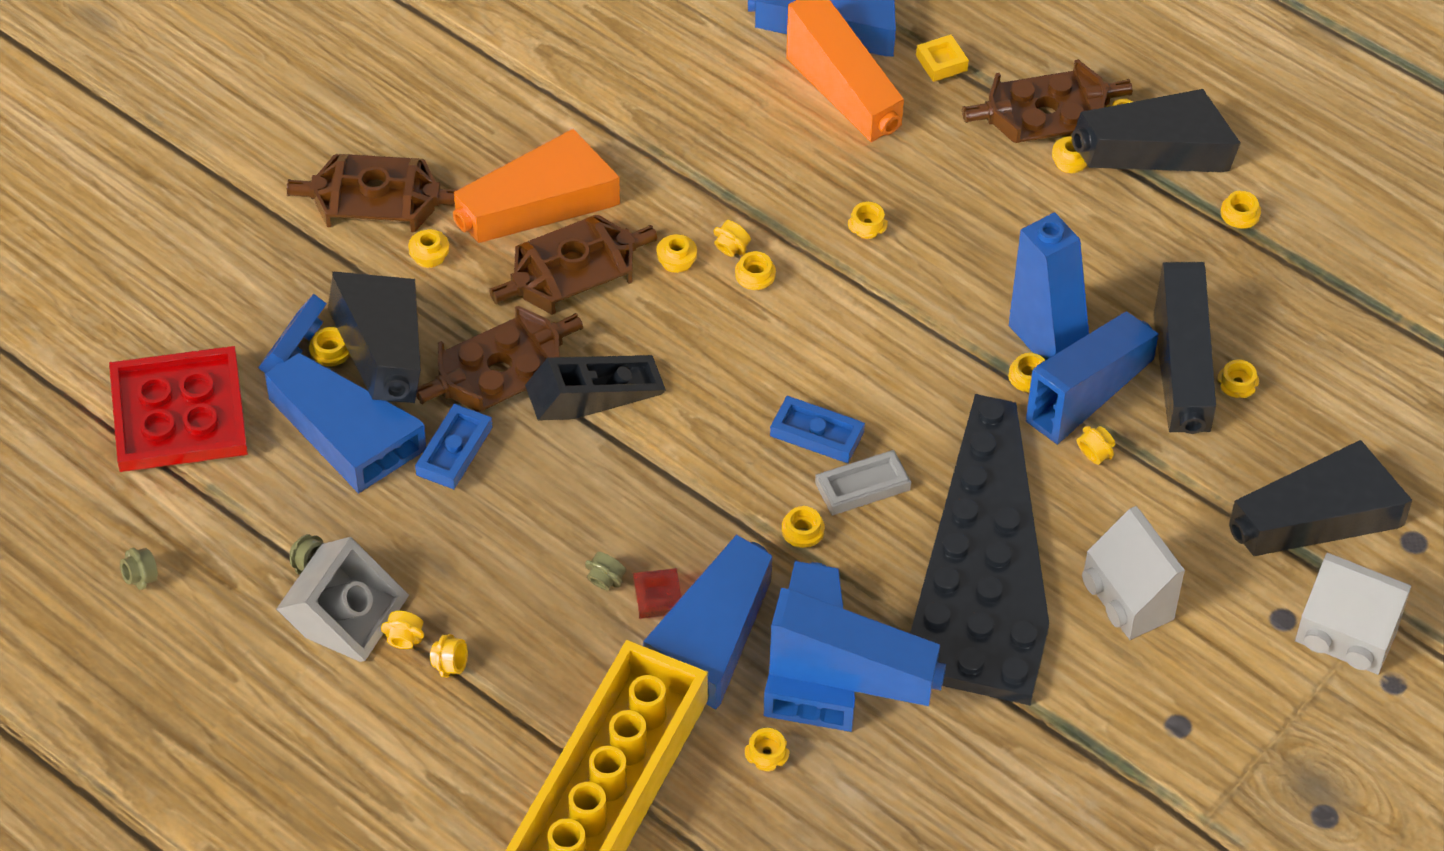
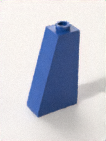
[748,0,896,57]
[1008,212,1089,360]
[1026,311,1159,445]
[265,353,426,494]
[643,534,772,710]
[763,561,855,732]
[769,588,946,706]

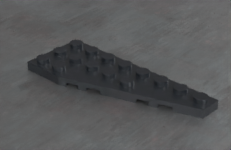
[910,394,1049,706]

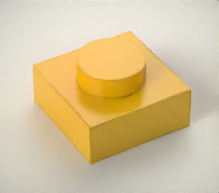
[916,34,969,82]

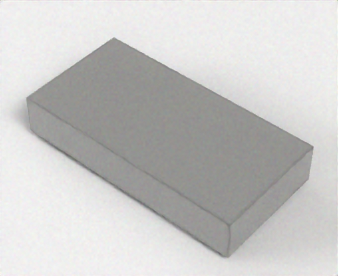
[815,450,911,516]

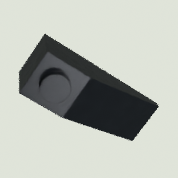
[525,355,666,421]

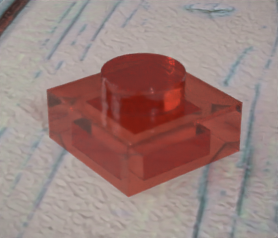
[633,568,681,619]

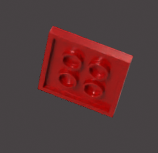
[109,346,248,472]

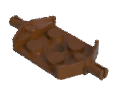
[962,59,1133,143]
[287,154,457,232]
[489,215,657,315]
[416,306,583,412]

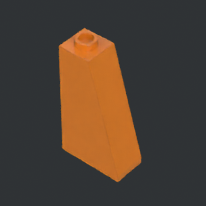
[786,0,904,142]
[453,129,620,243]

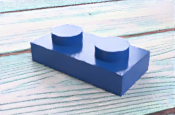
[258,294,327,373]
[770,396,865,464]
[415,404,493,490]

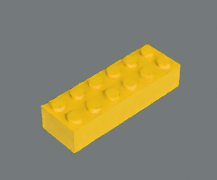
[505,640,708,851]

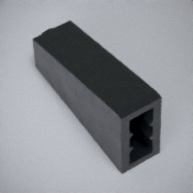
[1071,89,1241,172]
[1153,262,1216,434]
[328,271,421,403]
[1229,440,1412,556]

